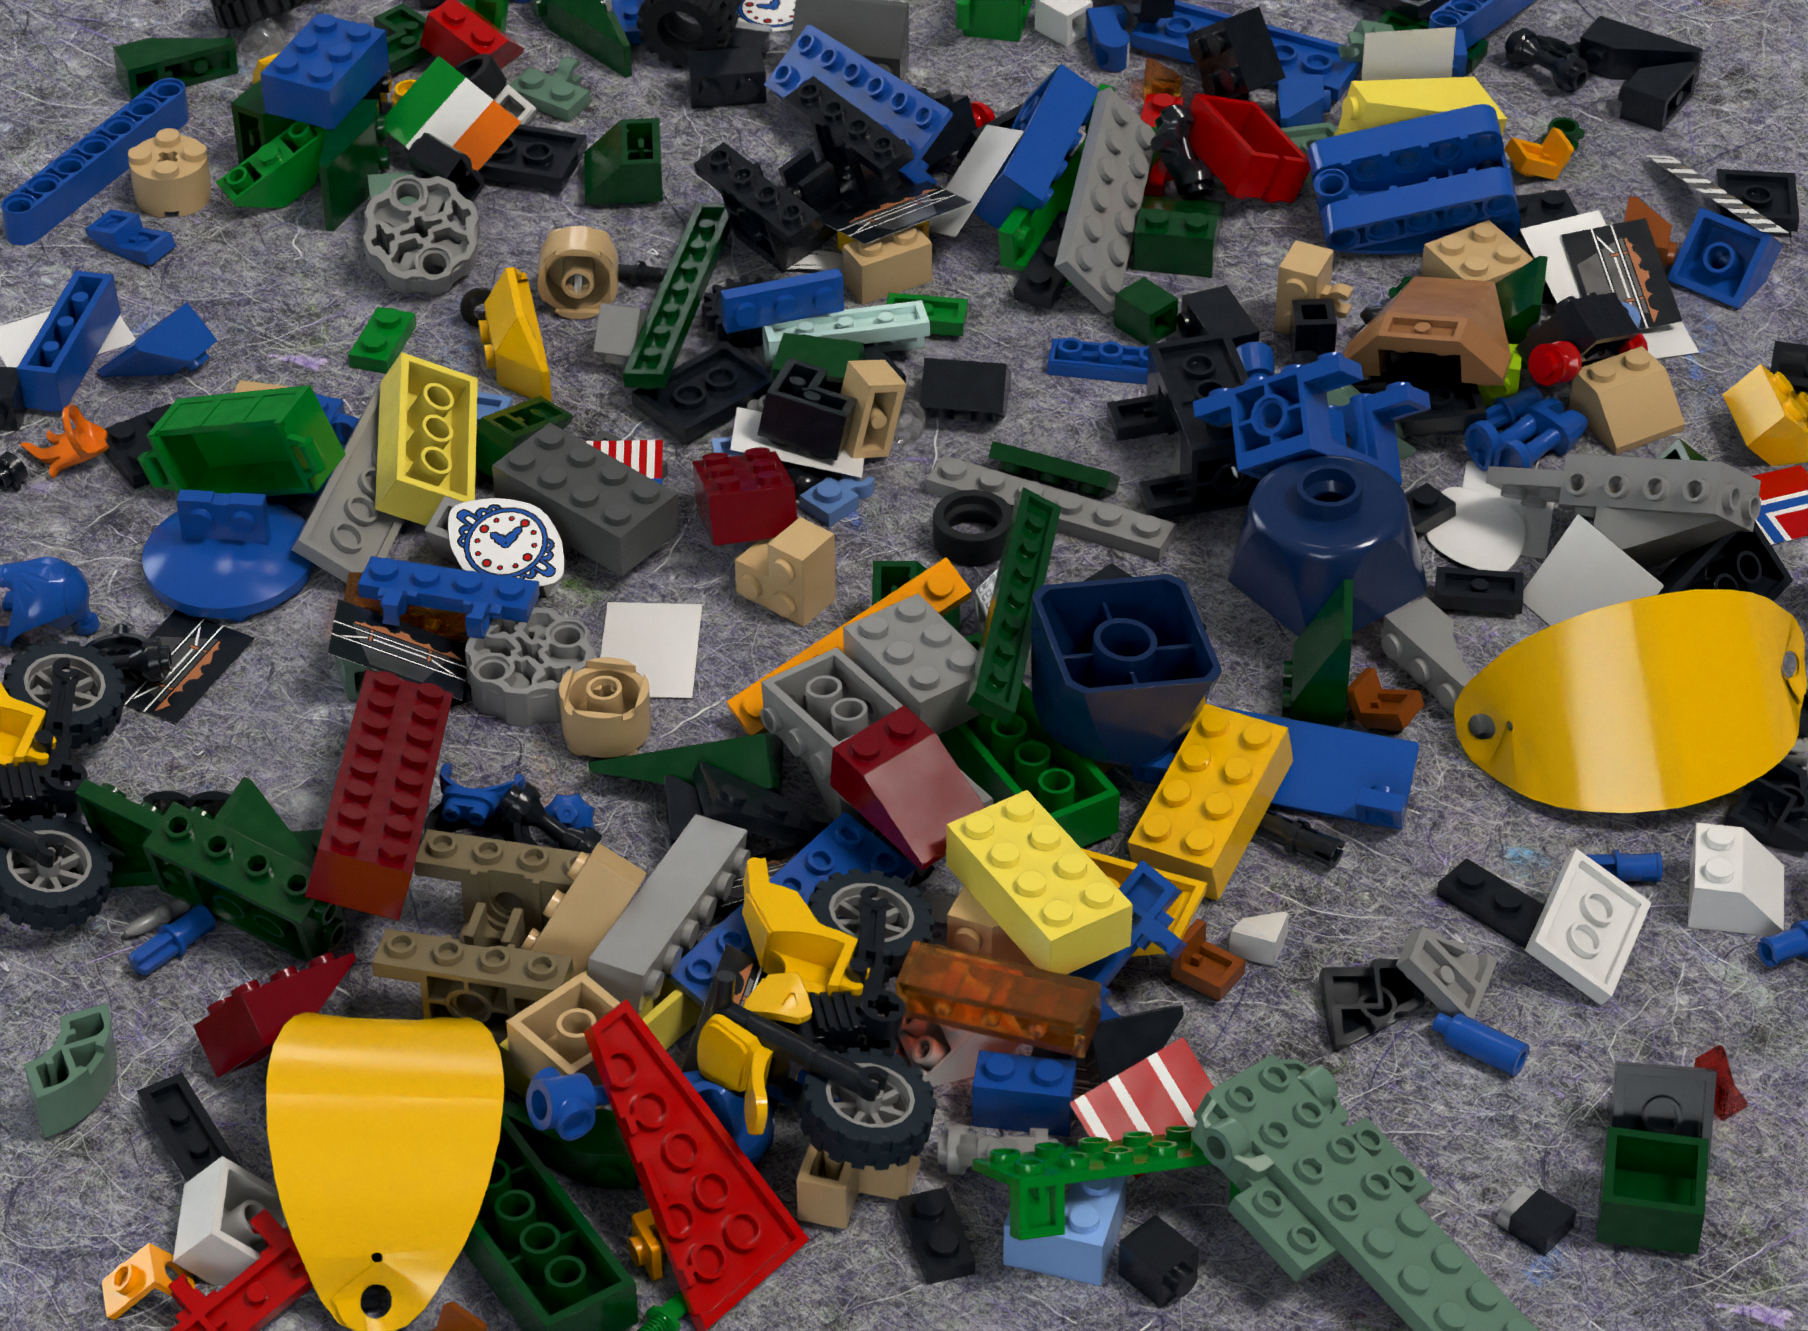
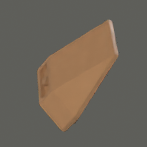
[1343,276,1511,386]

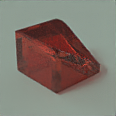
[1694,1045,1748,1121]

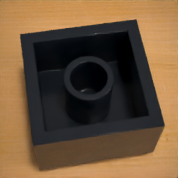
[1186,6,1286,99]

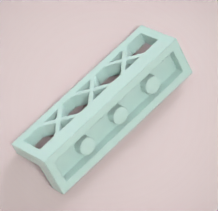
[762,300,930,367]

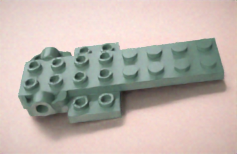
[1191,1054,1539,1331]

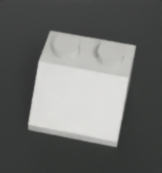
[1688,823,1784,936]
[173,1156,288,1285]

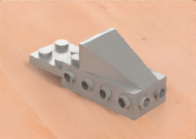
[1486,453,1761,571]
[761,647,993,825]

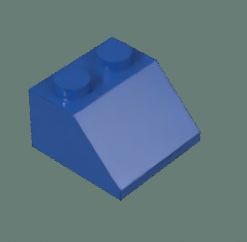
[1667,207,1783,310]

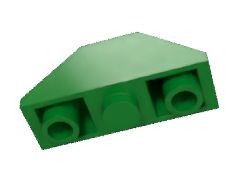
[216,121,326,208]

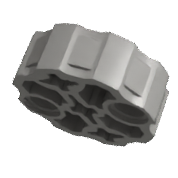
[363,174,479,296]
[465,607,595,727]

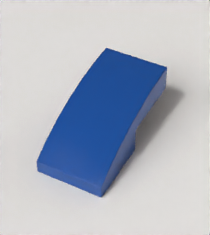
[85,209,176,266]

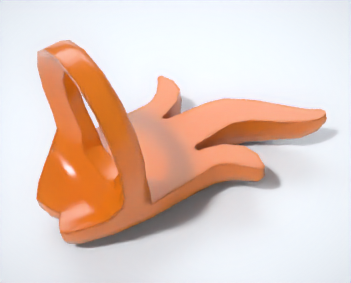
[20,404,109,479]

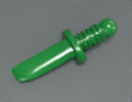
[637,1290,688,1331]

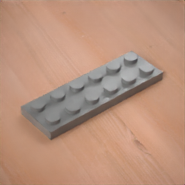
[1055,87,1156,314]
[291,383,405,590]

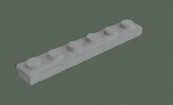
[926,455,1176,561]

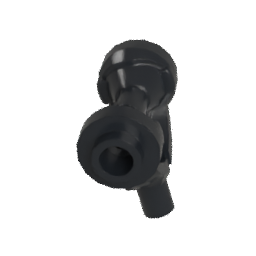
[1505,28,1589,93]
[1150,104,1214,199]
[81,624,172,682]
[498,782,602,853]

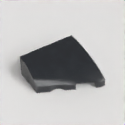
[1724,759,1808,852]
[1319,959,1425,1049]

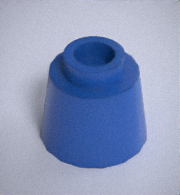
[1236,342,1275,378]

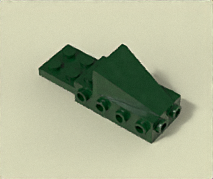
[75,777,347,963]

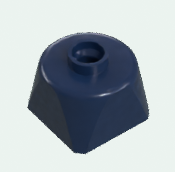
[1228,455,1427,637]
[1031,574,1222,764]

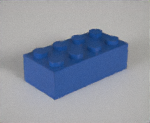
[972,63,1099,230]

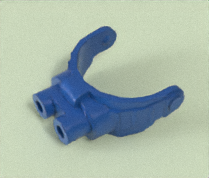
[439,763,526,826]

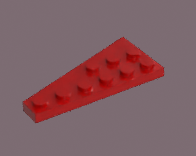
[583,999,810,1331]

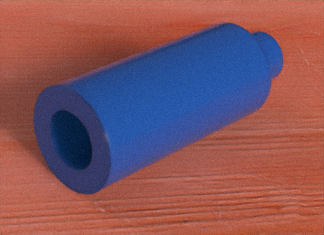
[1432,1012,1530,1077]

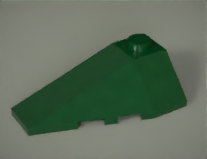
[530,0,632,78]
[588,733,784,790]

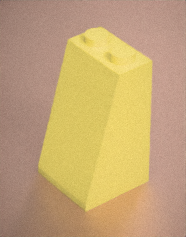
[1333,77,1507,136]

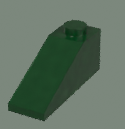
[113,38,239,100]
[476,396,574,480]
[503,1102,638,1190]

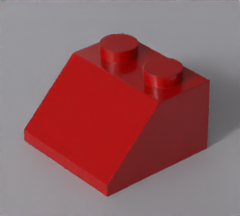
[419,0,524,69]

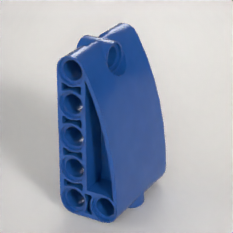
[1307,104,1521,255]

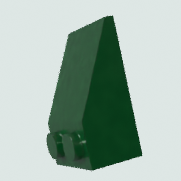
[319,99,390,231]
[1133,194,1225,278]
[1281,579,1354,725]

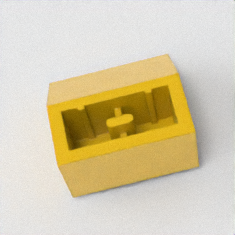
[1722,364,1808,466]

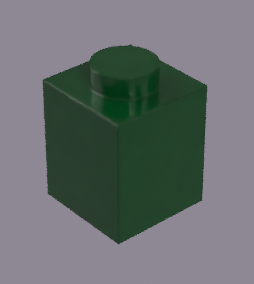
[1114,277,1178,346]

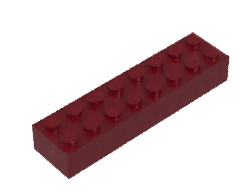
[305,670,453,921]

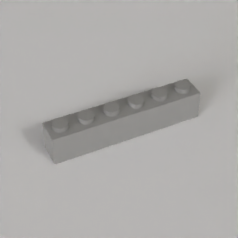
[587,814,751,1015]

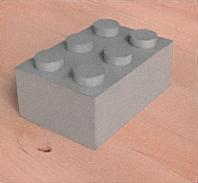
[843,593,981,735]

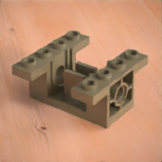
[372,829,591,1048]

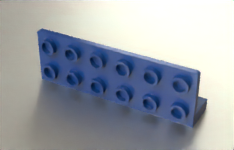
[764,24,953,185]
[1131,705,1419,830]
[667,813,916,1008]

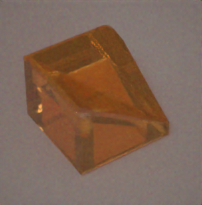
[1143,58,1183,100]

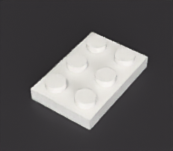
[1525,848,1652,1006]

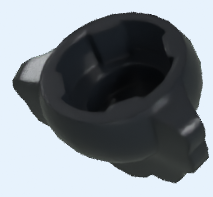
[786,463,822,499]

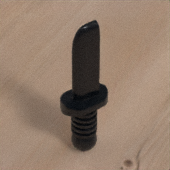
[618,261,668,286]

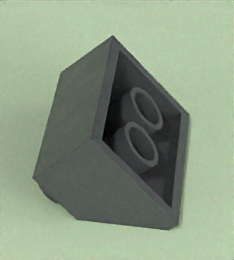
[789,0,909,81]

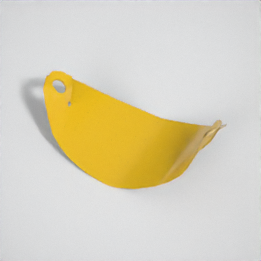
[1454,589,1807,813]
[266,1012,504,1331]

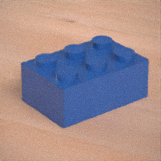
[260,13,390,130]

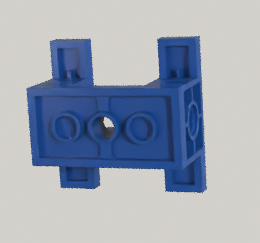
[1193,352,1431,485]

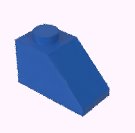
[1275,74,1331,128]

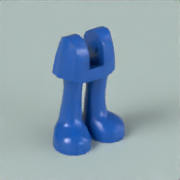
[1464,397,1588,471]

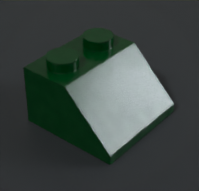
[1495,256,1548,369]

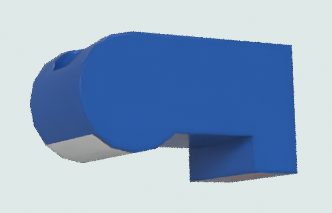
[1085,4,1130,72]

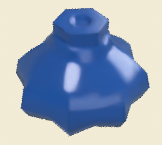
[541,793,595,847]

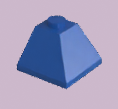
[97,302,218,377]

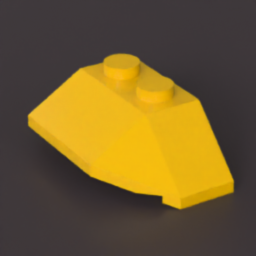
[478,267,552,402]

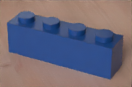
[17,270,121,412]

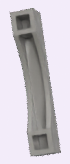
[1381,597,1513,739]

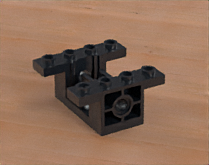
[694,76,914,273]
[1107,331,1267,519]

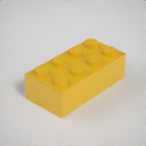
[1127,703,1293,901]

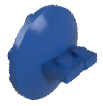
[142,489,315,622]

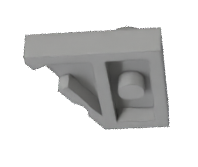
[1396,927,1498,1019]

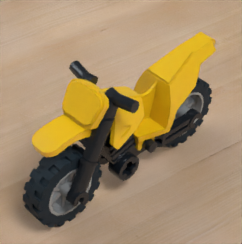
[0,640,126,931]
[697,857,937,1170]

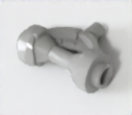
[938,1125,1058,1175]

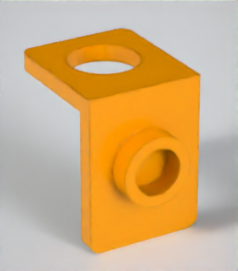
[102,1243,195,1320]

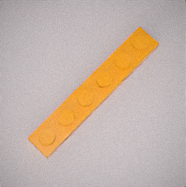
[726,557,972,736]

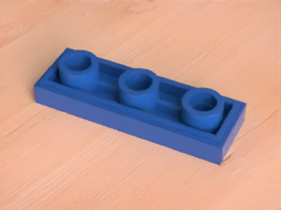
[1047,337,1148,385]

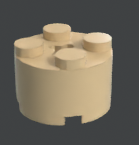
[128,128,211,218]
[537,226,619,319]
[559,657,651,758]

